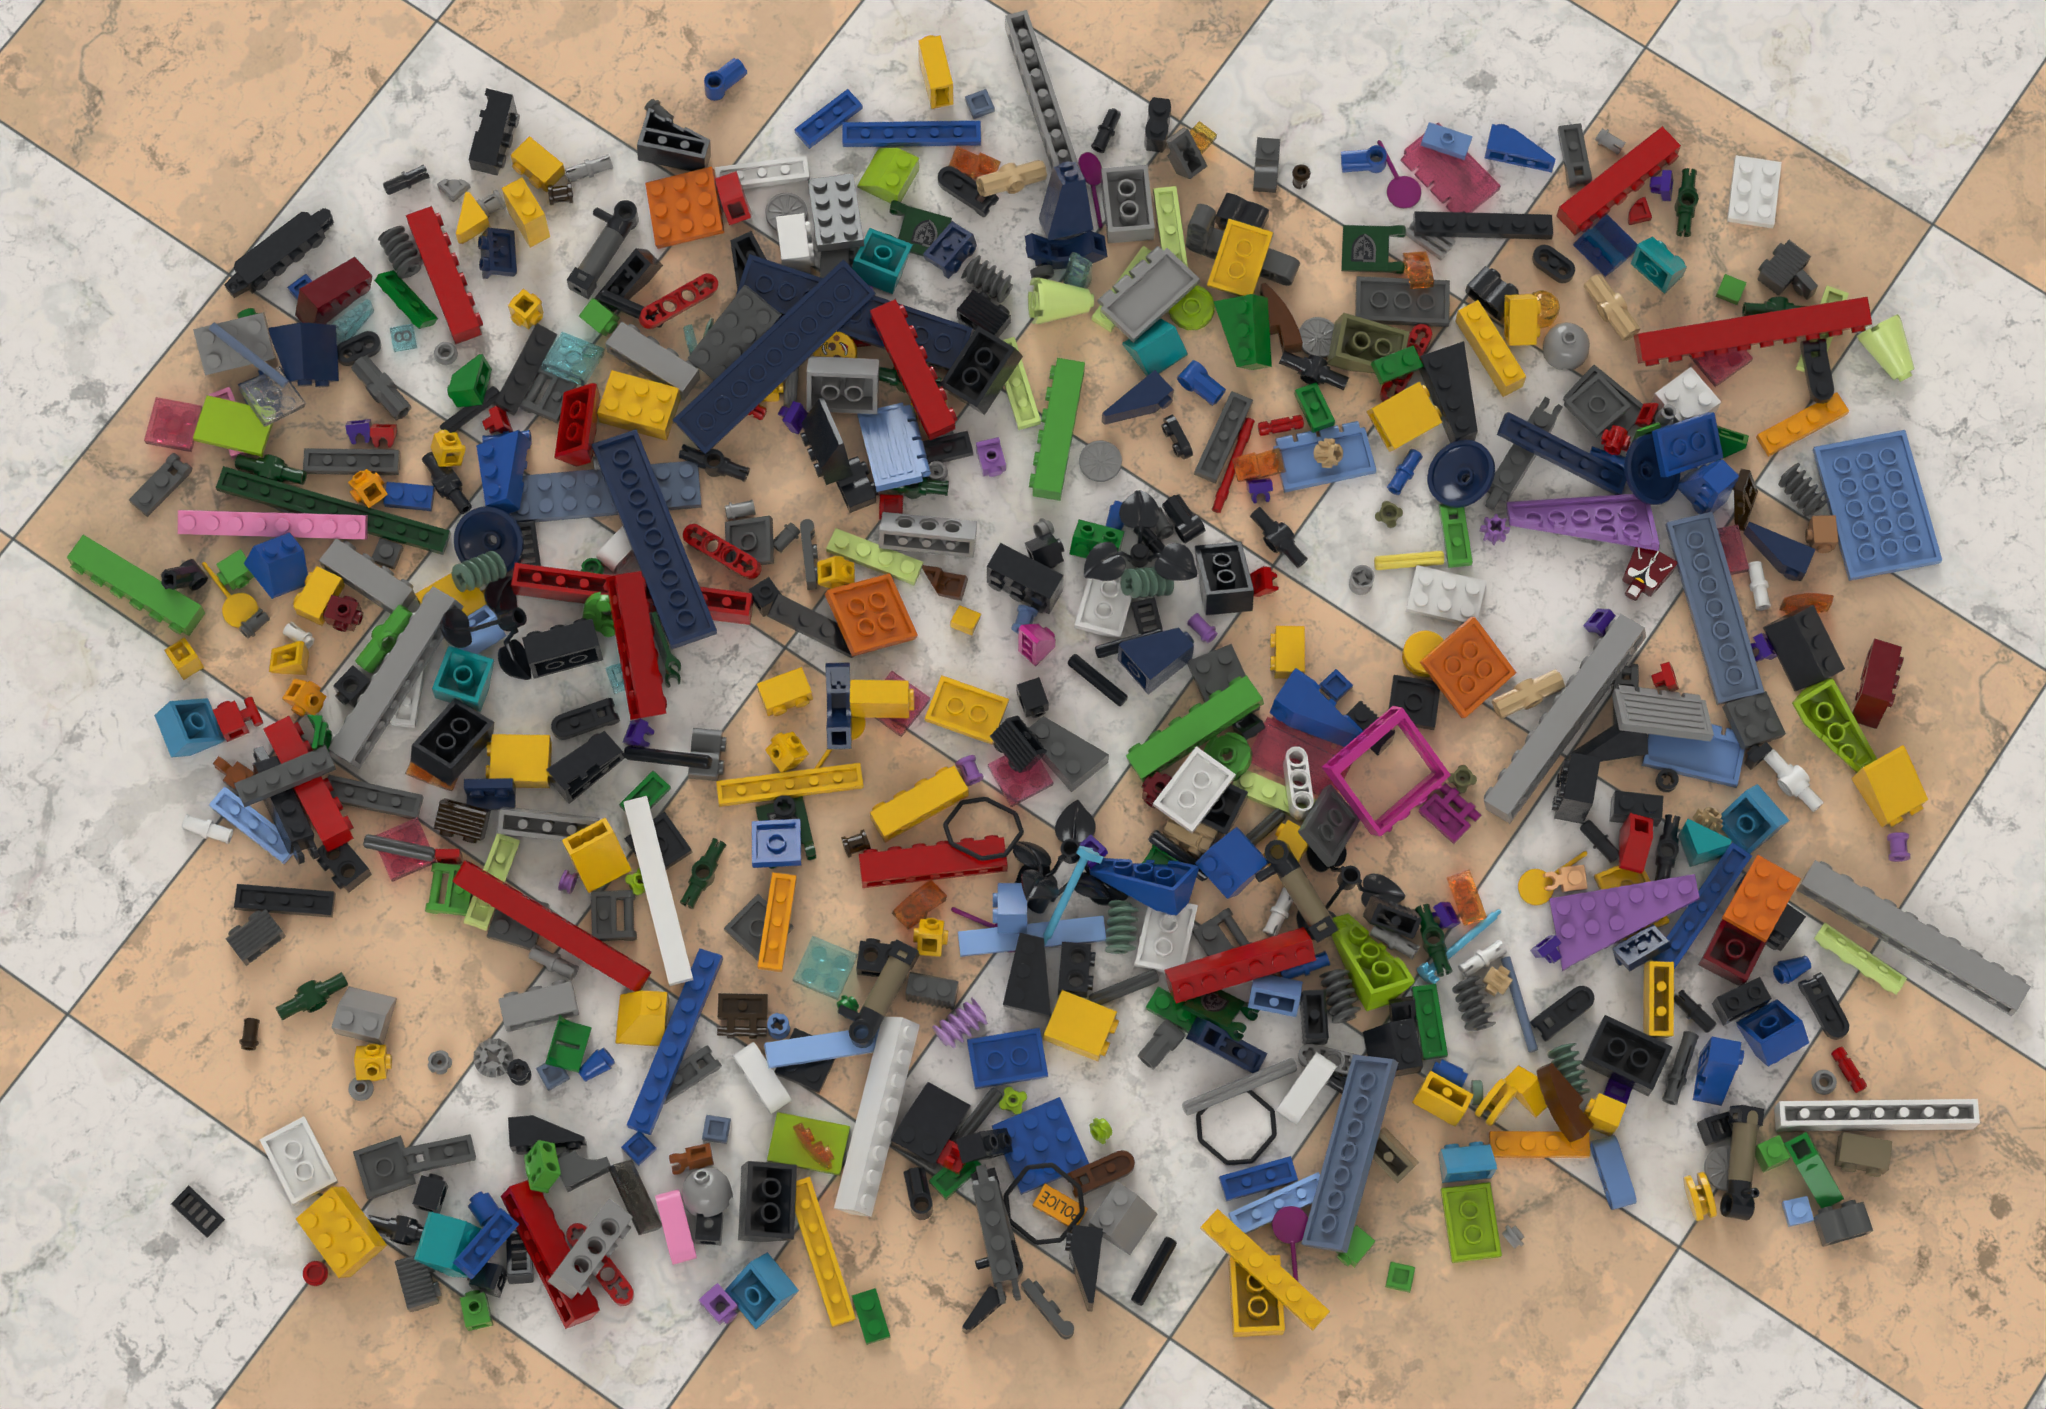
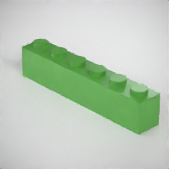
[1029,358,1085,501]
[67,535,205,636]
[1126,675,1264,783]

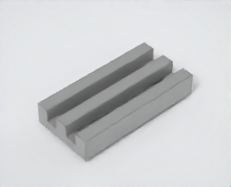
[1406,222,1456,260]

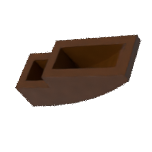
[1259,283,1303,353]
[1536,1063,1594,1142]

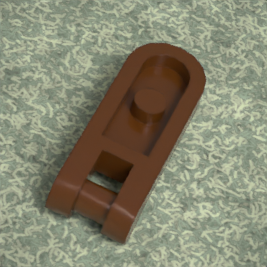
[1067,1150,1135,1198]

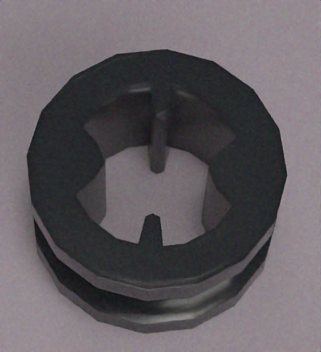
[1655,769,1679,792]
[773,795,796,820]

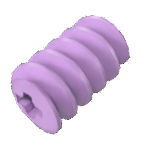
[932,998,988,1048]

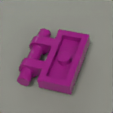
[1418,783,1482,844]

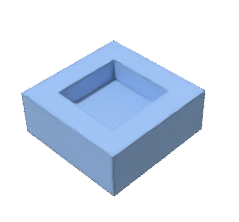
[1782,1196,1814,1227]

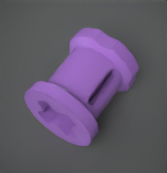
[955,755,984,786]
[1887,832,1911,862]

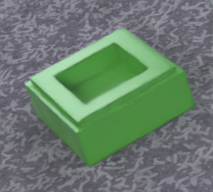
[1716,274,1747,305]
[1385,1262,1415,1293]

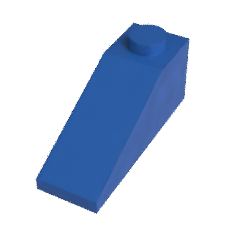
[1484,124,1556,173]

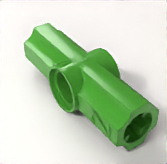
[355,605,413,674]

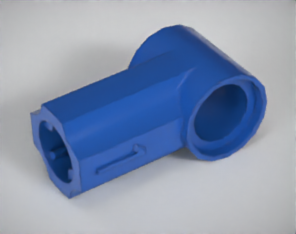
[704,58,747,101]
[1341,145,1387,173]
[1177,360,1226,406]

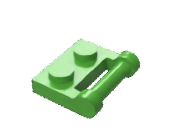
[425,863,472,916]

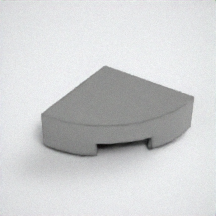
[437,179,471,202]

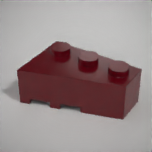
[295,257,373,324]
[1852,638,1904,729]

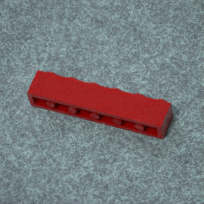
[1556,126,1681,235]
[406,206,483,345]
[870,299,958,440]
[606,571,667,720]
[263,716,354,852]
[859,835,1008,888]
[1164,927,1316,1003]
[500,1180,600,1329]

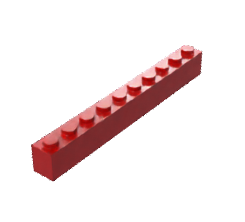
[1634,297,1872,367]
[511,563,754,625]

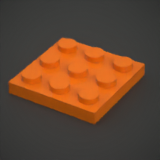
[645,166,725,249]
[825,573,918,657]
[1420,617,1517,718]

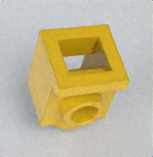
[431,430,466,467]

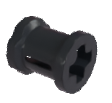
[507,1059,532,1086]

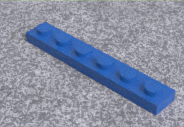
[842,121,981,147]
[1651,842,1752,969]

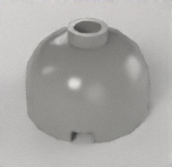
[1543,322,1590,370]
[682,1167,733,1217]

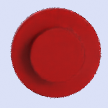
[303,1261,328,1286]

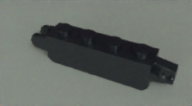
[224,208,334,298]
[252,746,319,864]

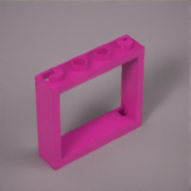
[1322,706,1451,837]

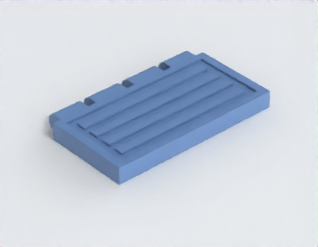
[857,402,931,492]
[1273,421,1376,493]
[1642,724,1745,788]

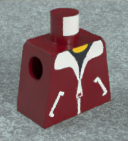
[1622,547,1678,601]

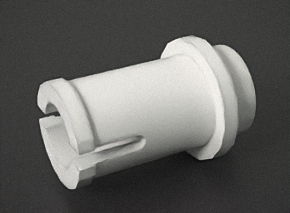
[283,622,315,649]

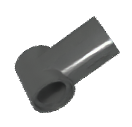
[1137,1019,1186,1070]

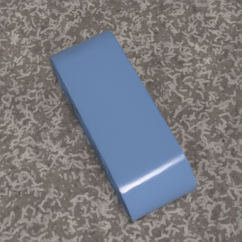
[1590,1135,1637,1210]

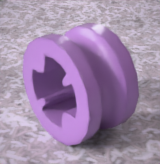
[558,870,578,894]

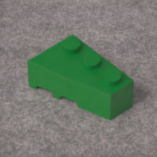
[1213,294,1272,370]

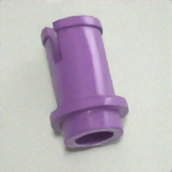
[1187,613,1218,643]

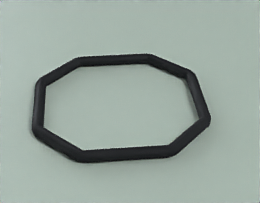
[943,797,1024,861]
[1196,1090,1277,1165]
[1004,1163,1085,1245]

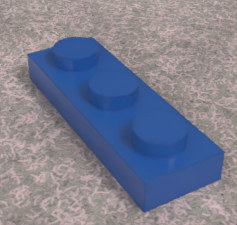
[794,89,863,149]
[1219,1156,1298,1202]
[453,1208,519,1279]

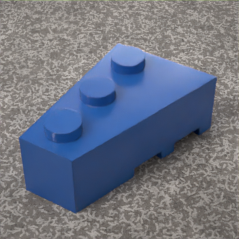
[476,430,531,514]
[1678,459,1739,514]
[1693,1036,1744,1106]

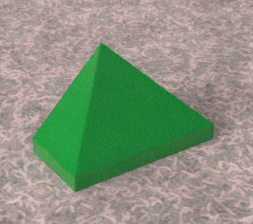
[1716,426,1749,461]

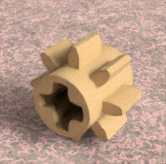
[1313,438,1343,468]
[1693,807,1723,833]
[1482,965,1513,997]

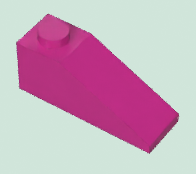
[1018,624,1056,667]

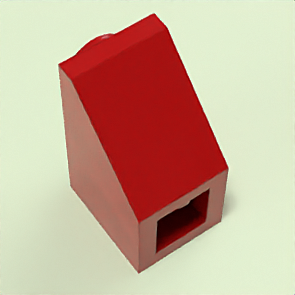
[715,171,752,225]
[1619,813,1653,874]

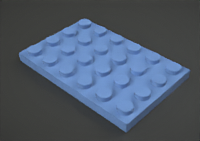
[1812,430,1942,581]

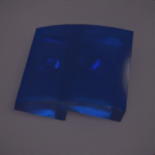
[1573,214,1638,277]

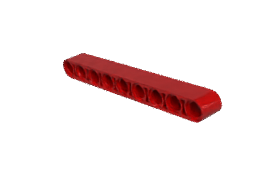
[452,860,652,992]

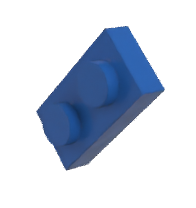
[383,482,435,511]

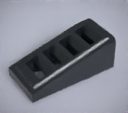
[518,521,541,566]
[1131,597,1163,634]
[1697,1111,1733,1146]
[170,1185,225,1238]
[506,1230,534,1284]
[962,1286,1002,1334]

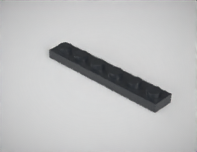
[1413,211,1553,240]

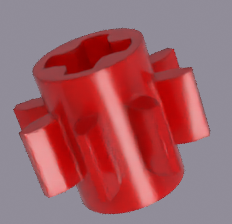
[1601,426,1631,455]

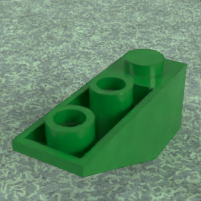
[1784,1132,1844,1209]

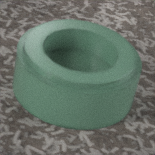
[1471,1080,1483,1105]

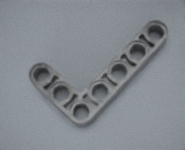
[1186,204,1300,286]

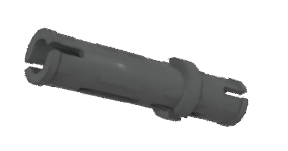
[1662,1031,1699,1105]

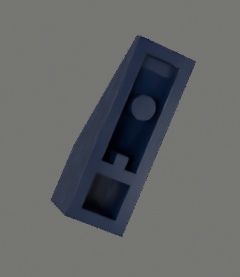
[1102,370,1174,425]
[1743,522,1816,581]
[1185,1017,1268,1074]

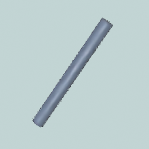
[209,322,289,388]
[1501,956,1538,1053]

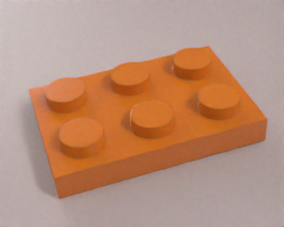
[1722,855,1801,942]

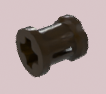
[548,183,574,205]
[841,829,871,858]

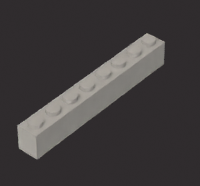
[328,586,464,769]

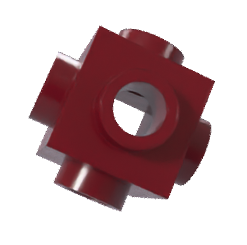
[323,595,363,632]
[1141,772,1172,809]

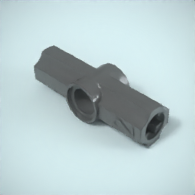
[351,355,411,420]

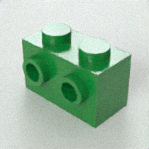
[1069,519,1125,558]

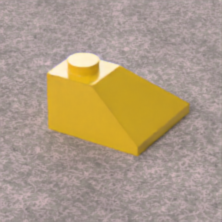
[615,990,669,1046]

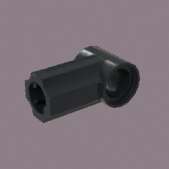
[1162,494,1206,544]
[161,559,208,591]
[903,1167,933,1220]

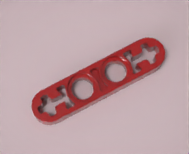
[639,273,718,329]
[1380,324,1433,402]
[683,523,762,580]
[566,1223,634,1306]

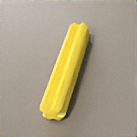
[1374,551,1445,570]

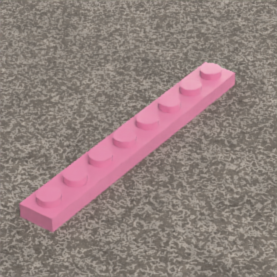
[178,510,368,539]

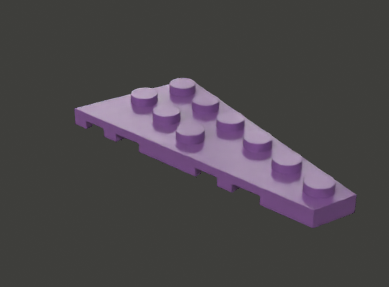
[1506,494,1660,551]
[1549,874,1699,971]

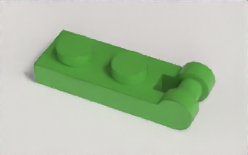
[1439,504,1473,568]

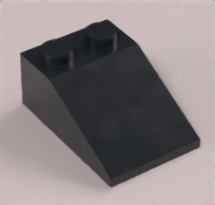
[1195,541,1254,615]
[1734,874,1806,951]
[891,1082,971,1170]
[1065,1225,1103,1312]

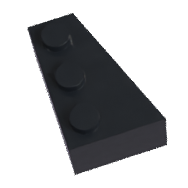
[468,88,520,176]
[637,107,711,171]
[730,231,767,290]
[546,731,625,804]
[1003,933,1051,1018]

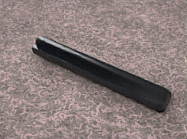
[624,746,712,769]

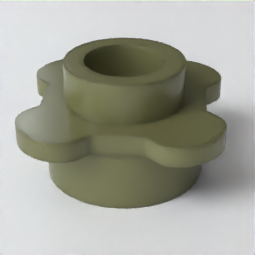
[1375,501,1403,528]
[1448,765,1477,793]

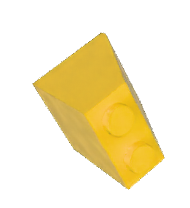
[1851,745,1928,828]

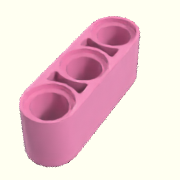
[655,1189,697,1265]

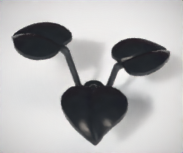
[1084,490,1198,581]
[440,576,531,680]
[1015,800,1128,906]
[1013,841,1111,914]
[1296,846,1405,940]

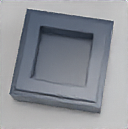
[965,89,995,119]
[536,1063,570,1091]
[702,1115,731,1144]

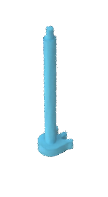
[1043,846,1104,945]
[1417,909,1502,984]

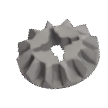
[473,1038,513,1077]

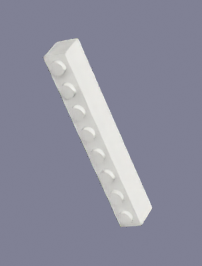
[834,1016,920,1217]
[1774,1099,1980,1132]

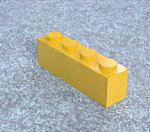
[1455,300,1526,397]
[870,766,969,843]

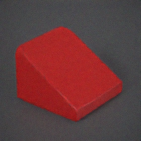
[1635,403,1659,428]

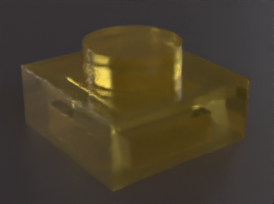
[1190,121,1217,154]

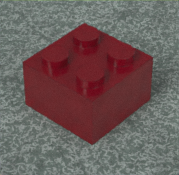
[1698,919,1768,986]

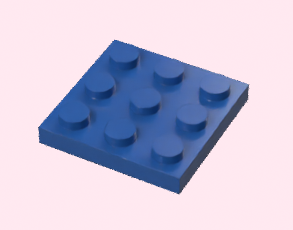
[992,1097,1089,1195]

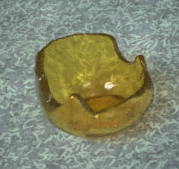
[1532,290,1560,328]

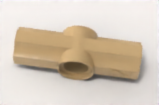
[976,160,1047,197]
[1584,274,1641,341]
[1492,669,1565,719]

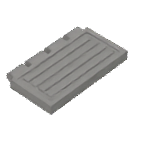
[1097,246,1200,343]
[1612,684,1714,742]

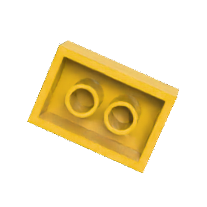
[597,370,681,441]
[296,1186,387,1278]
[1228,1255,1285,1337]

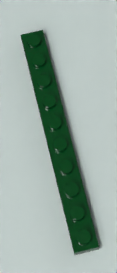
[216,466,451,555]

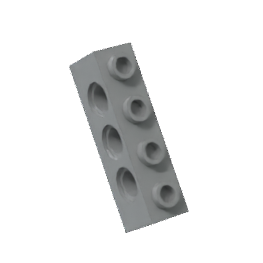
[879,512,977,558]
[548,1199,633,1299]

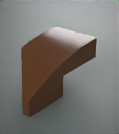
[922,565,968,601]

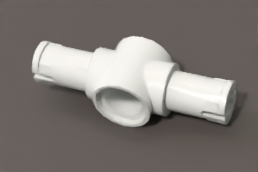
[1764,749,1824,812]

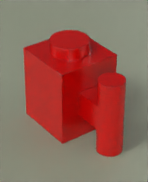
[213,697,263,742]

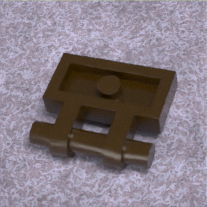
[717,993,768,1039]

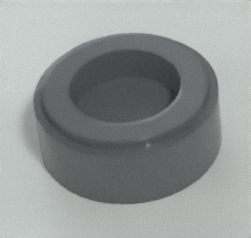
[1030,265,1054,279]

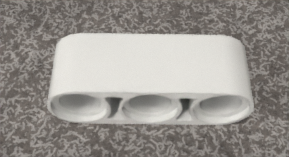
[596,526,634,573]
[1283,746,1314,820]
[732,1042,792,1114]
[1276,1052,1337,1125]

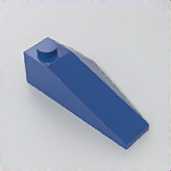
[1270,668,1363,747]
[1089,858,1199,916]

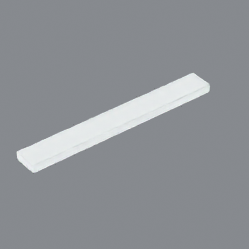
[623,796,693,986]

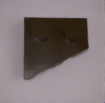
[1733,469,1758,531]

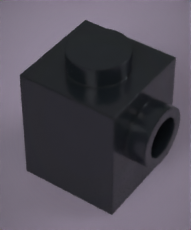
[1025,532,1065,568]

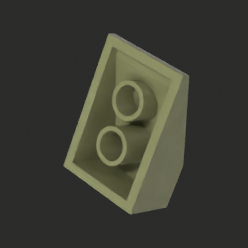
[1327,313,1409,373]

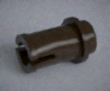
[1292,164,1311,189]
[239,1018,260,1051]

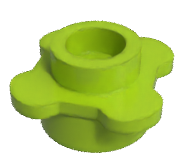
[625,868,646,895]
[999,1087,1027,1115]
[1089,1118,1113,1144]

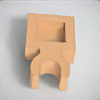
[1543,865,1588,892]

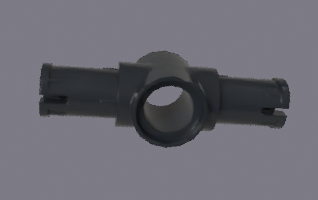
[1279,350,1349,391]
[679,444,750,482]
[422,452,472,514]
[1250,507,1308,568]
[1655,814,1681,881]
[368,1215,424,1246]

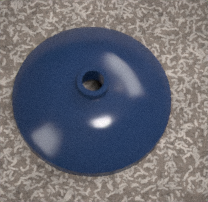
[1624,434,1681,505]
[1427,440,1495,508]
[454,506,524,573]

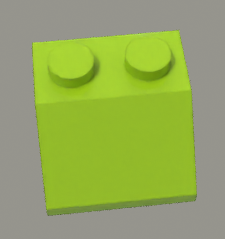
[857,148,919,203]

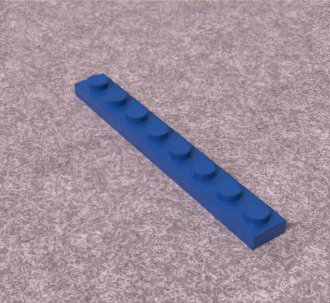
[627,948,723,1135]

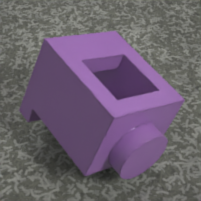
[976,437,1006,477]
[699,1283,738,1325]

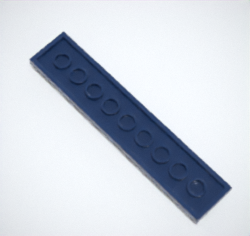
[736,254,973,370]
[672,259,876,454]
[592,429,717,650]

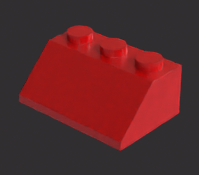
[554,383,600,467]

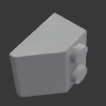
[331,986,397,1045]
[1089,1181,1158,1255]

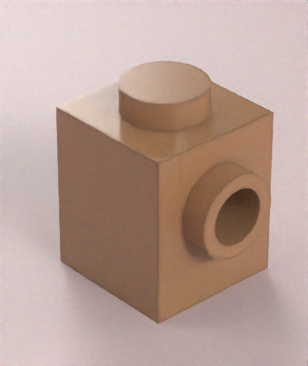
[1805,515,1838,553]

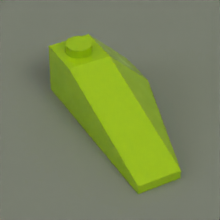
[1792,678,1877,773]
[1331,913,1415,1012]

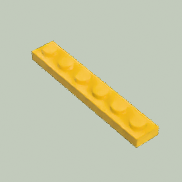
[716,763,864,807]
[795,1176,856,1328]
[1200,1209,1330,1331]

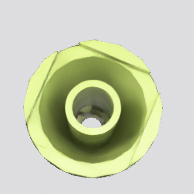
[1028,277,1094,324]
[1857,314,1915,382]

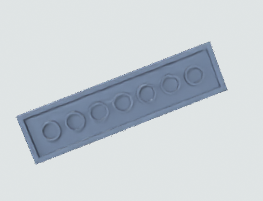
[511,461,702,523]
[1665,512,1764,705]
[1301,1055,1399,1253]

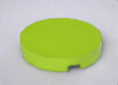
[1169,285,1215,330]

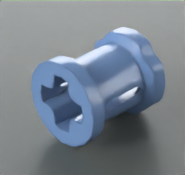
[1011,605,1038,633]
[767,1013,790,1040]

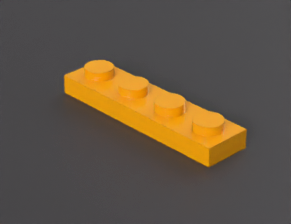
[1756,392,1849,457]
[757,872,797,972]
[1489,1131,1590,1158]

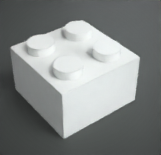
[776,213,815,274]
[1651,367,1721,424]

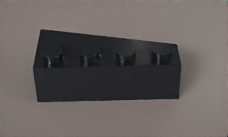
[1419,341,1478,443]

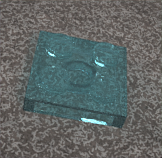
[541,332,605,386]
[793,936,858,1000]

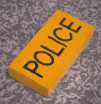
[1032,1184,1088,1227]

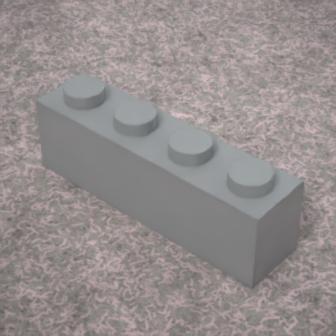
[605,321,700,400]
[319,538,416,614]
[497,806,600,841]

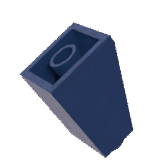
[1039,161,1094,241]
[268,322,339,388]
[1117,627,1194,695]

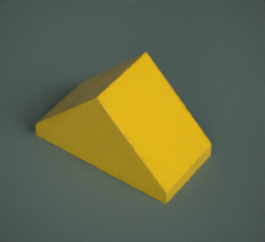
[456,192,490,244]
[164,637,204,680]
[269,641,309,675]
[1504,1065,1547,1118]

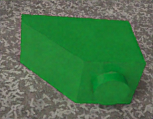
[447,354,492,408]

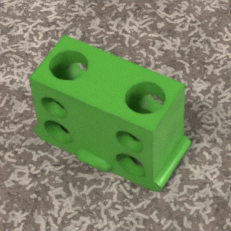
[524,1140,561,1193]

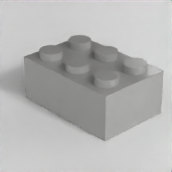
[1101,165,1155,244]
[193,312,276,375]
[807,356,879,414]

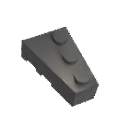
[1029,716,1109,792]

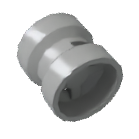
[1349,565,1375,595]

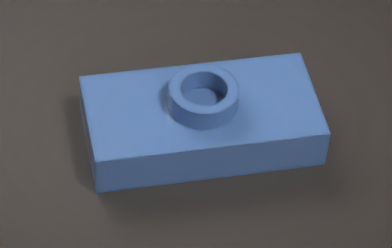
[1421,122,1473,160]

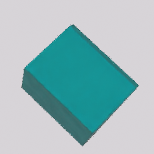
[1122,318,1188,376]
[1678,819,1732,867]

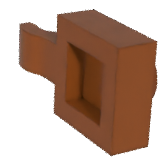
[213,756,253,791]
[669,1143,714,1175]

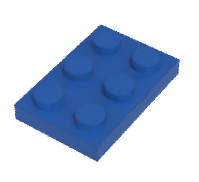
[1652,412,1723,477]
[967,1028,1048,1089]

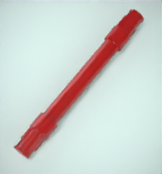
[1211,417,1255,513]

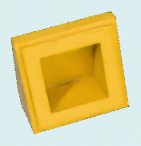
[950,605,981,635]

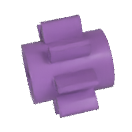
[1480,514,1510,545]

